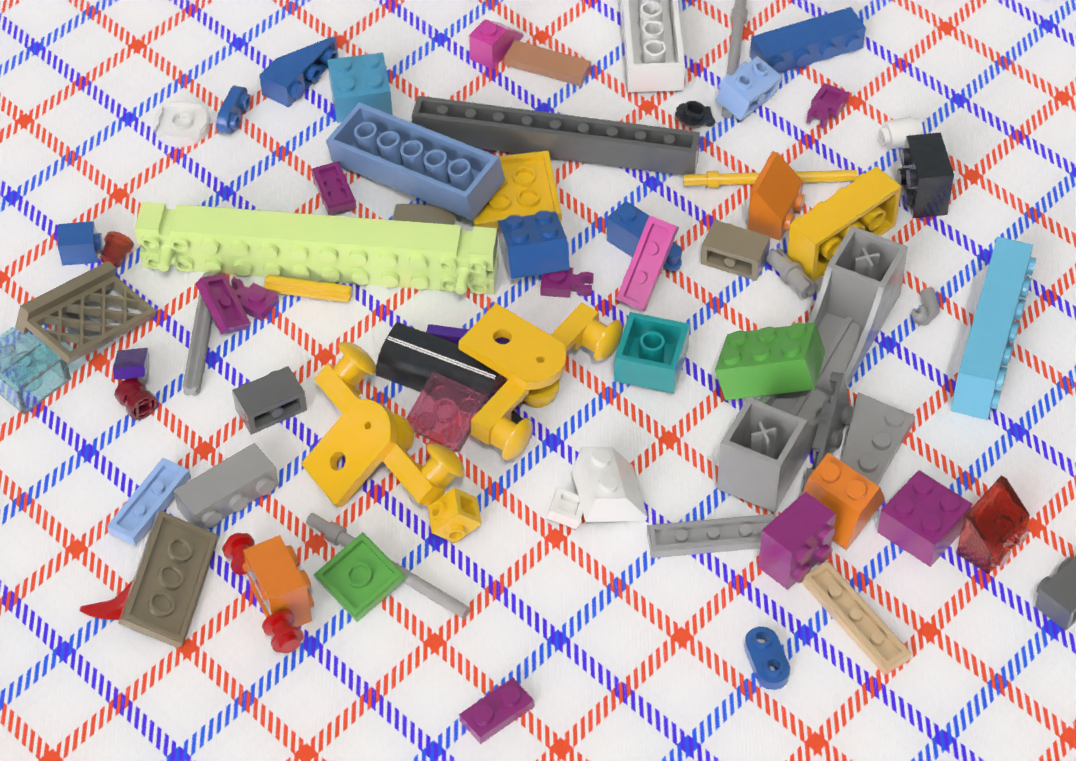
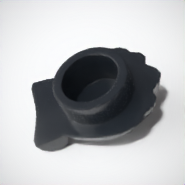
[675,101,716,128]

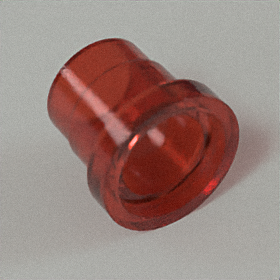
[100,231,134,268]

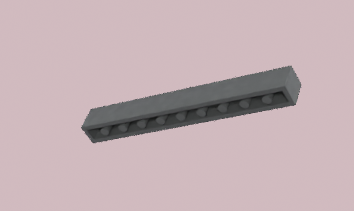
[412,96,700,175]

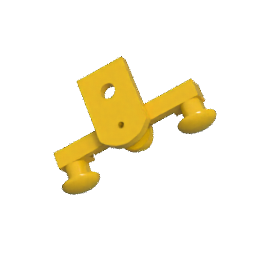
[458,302,623,460]
[301,342,465,508]

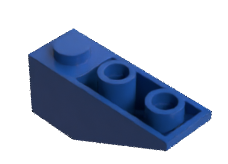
[259,36,338,108]

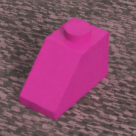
[469,19,523,70]

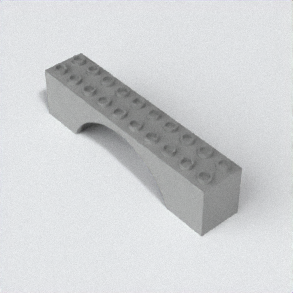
[717,226,908,513]

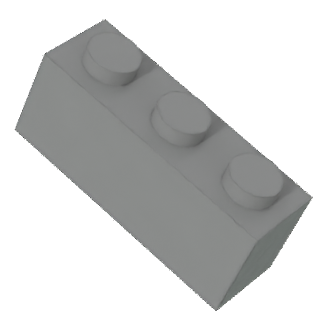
[173,443,279,530]

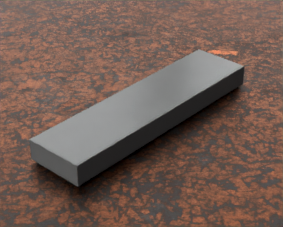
[647,514,776,558]

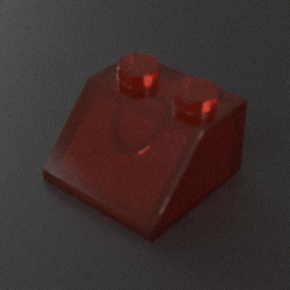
[956,475,1030,575]

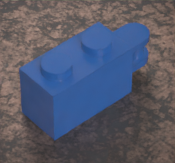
[607,201,682,271]

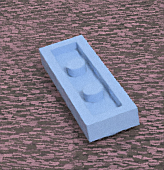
[107,458,191,546]

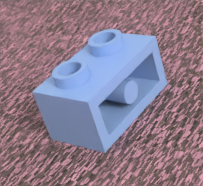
[716,56,783,121]

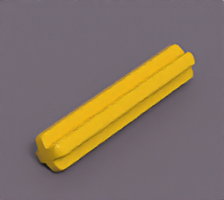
[264,275,352,303]

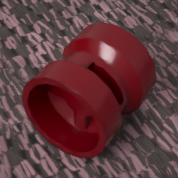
[114,378,158,420]

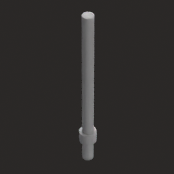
[722,0,748,118]
[306,513,470,619]

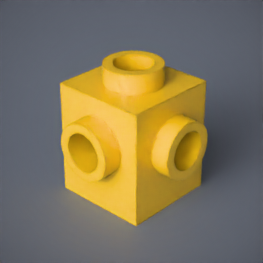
[428,488,482,543]

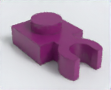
[806,83,849,129]
[540,267,594,298]
[231,278,279,321]

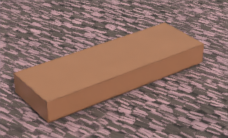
[504,40,591,86]

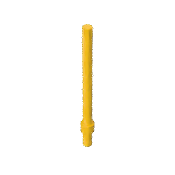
[683,170,857,188]

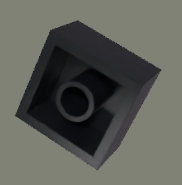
[897,132,954,218]

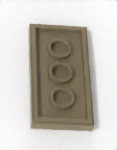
[118,510,219,649]

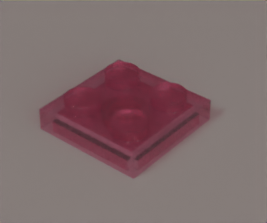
[406,371,489,453]

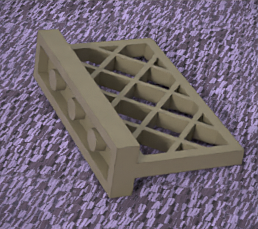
[15,261,157,364]

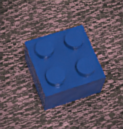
[498,211,570,279]

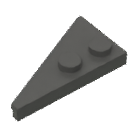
[802,371,853,493]

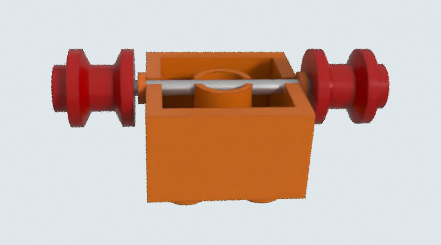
[222,533,314,653]

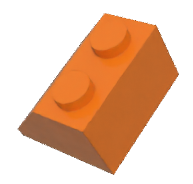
[747,151,806,241]
[802,453,885,550]

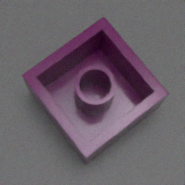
[877,470,973,567]
[758,491,836,590]

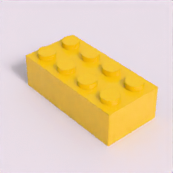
[787,166,902,282]

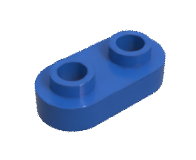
[216,85,251,135]
[744,626,790,690]

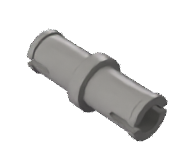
[767,248,818,299]

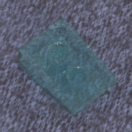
[0,327,71,415]

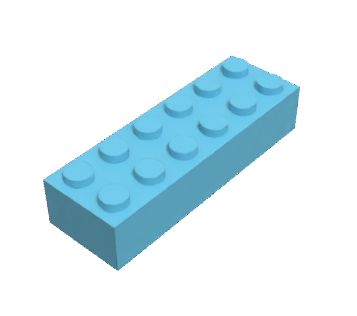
[951,236,1036,420]

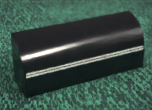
[376,322,507,413]

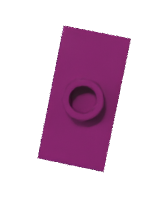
[311,161,356,215]

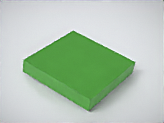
[313,532,407,622]

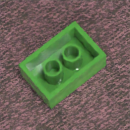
[715,322,826,400]

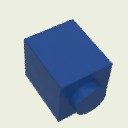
[57,221,103,266]

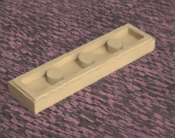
[801,561,912,676]

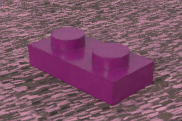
[196,273,251,335]
[459,677,534,744]

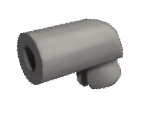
[911,288,940,325]

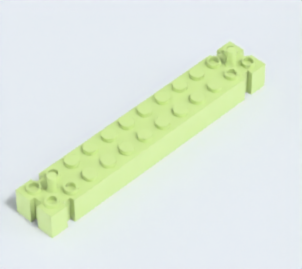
[134,202,499,295]

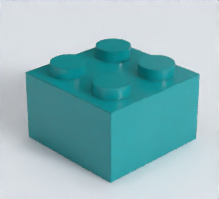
[614,312,690,394]

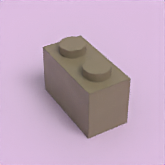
[701,220,770,281]

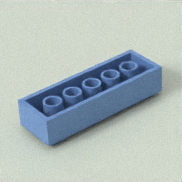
[326,102,505,220]

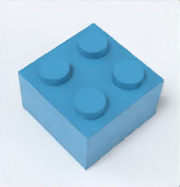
[327,52,393,123]

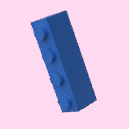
[750,7,866,74]

